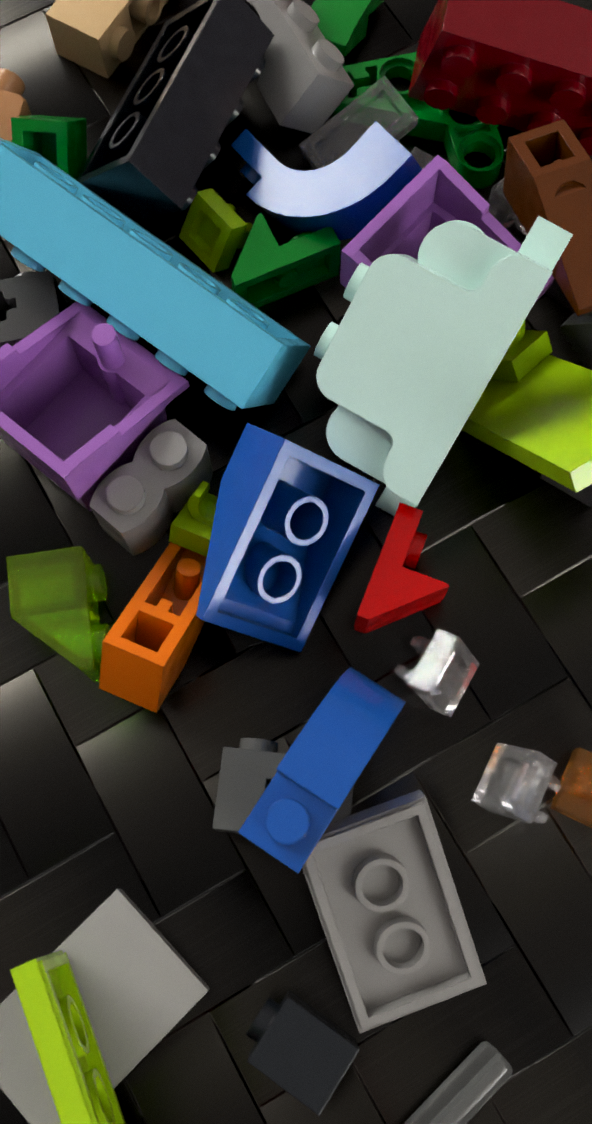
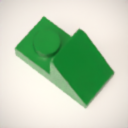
[231,213,341,308]

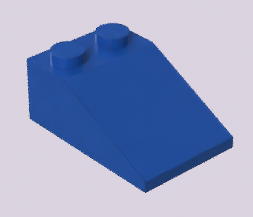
[196,423,380,653]

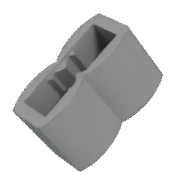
[89,419,213,556]

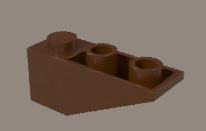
[503,119,592,316]

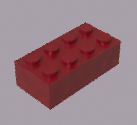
[408,0,592,155]

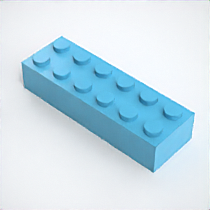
[0,138,311,411]

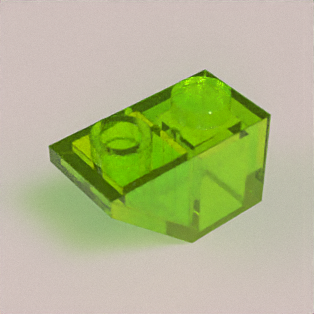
[6,546,110,682]

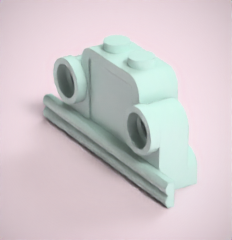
[314,215,573,516]

